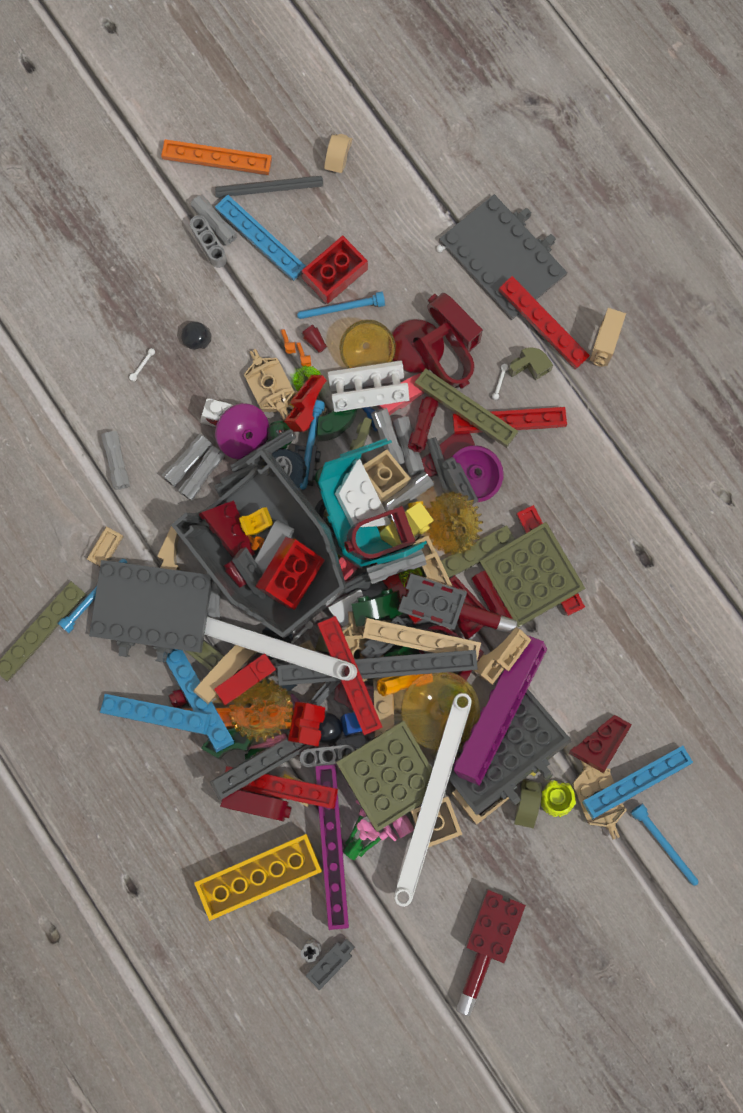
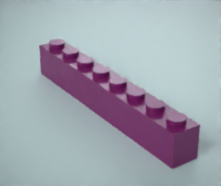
[454,635,547,786]
[315,764,349,930]

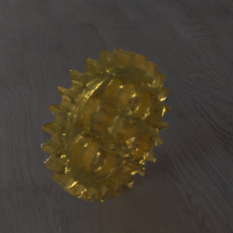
[425,492,483,555]
[229,679,293,742]

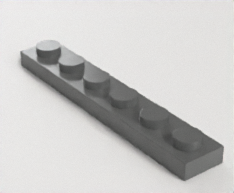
[210,736,312,800]

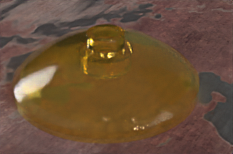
[339,319,396,369]

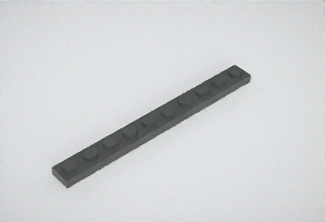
[277,650,478,686]

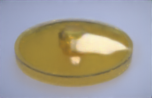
[401,672,480,750]

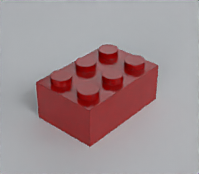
[301,235,368,304]
[256,537,325,610]

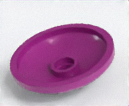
[215,403,269,460]
[453,445,504,502]

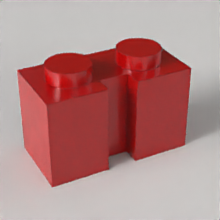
[288,702,326,746]

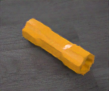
[377,673,433,697]

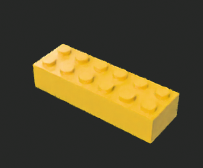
[194,834,322,921]

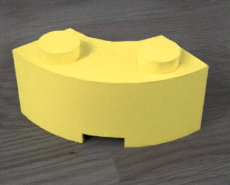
[380,502,434,547]

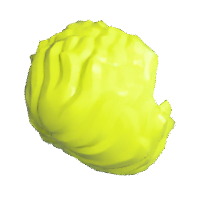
[541,780,576,817]

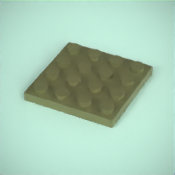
[480,522,586,628]
[335,720,433,832]

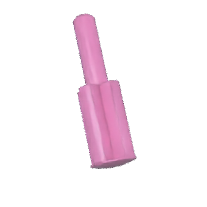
[249,733,287,749]

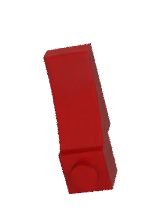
[284,375,327,432]
[213,653,276,706]

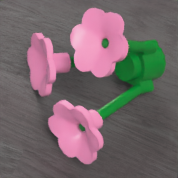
[343,799,398,860]

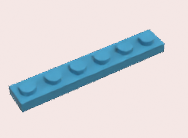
[215,195,306,281]
[166,649,234,753]
[100,694,211,735]
[582,746,693,820]

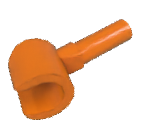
[281,329,296,354]
[296,342,311,367]
[248,535,265,550]

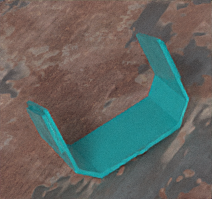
[318,438,427,567]

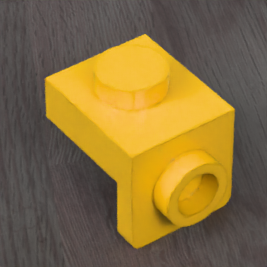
[239,507,274,535]

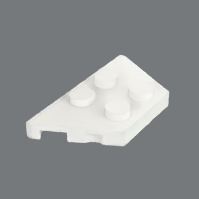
[335,459,391,527]

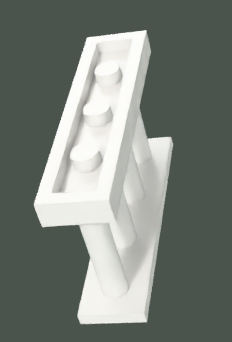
[328,361,410,412]

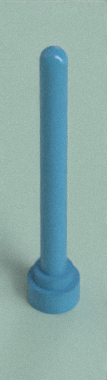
[297,291,386,319]
[300,400,325,490]
[58,559,127,633]
[630,803,699,886]

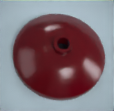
[389,319,444,374]

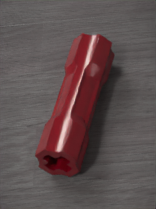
[408,397,438,453]
[471,570,513,619]

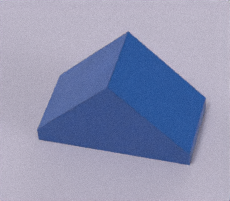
[340,712,363,736]

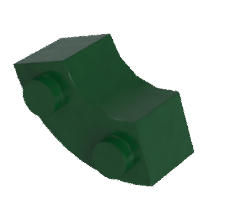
[317,409,357,441]
[351,588,403,627]
[201,728,257,760]

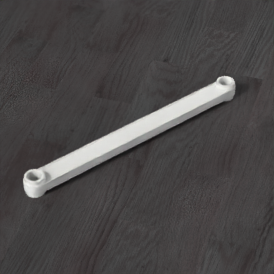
[205,616,357,681]
[394,693,471,907]

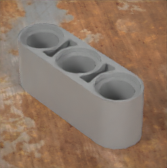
[190,215,227,268]
[255,520,294,573]
[300,745,357,767]

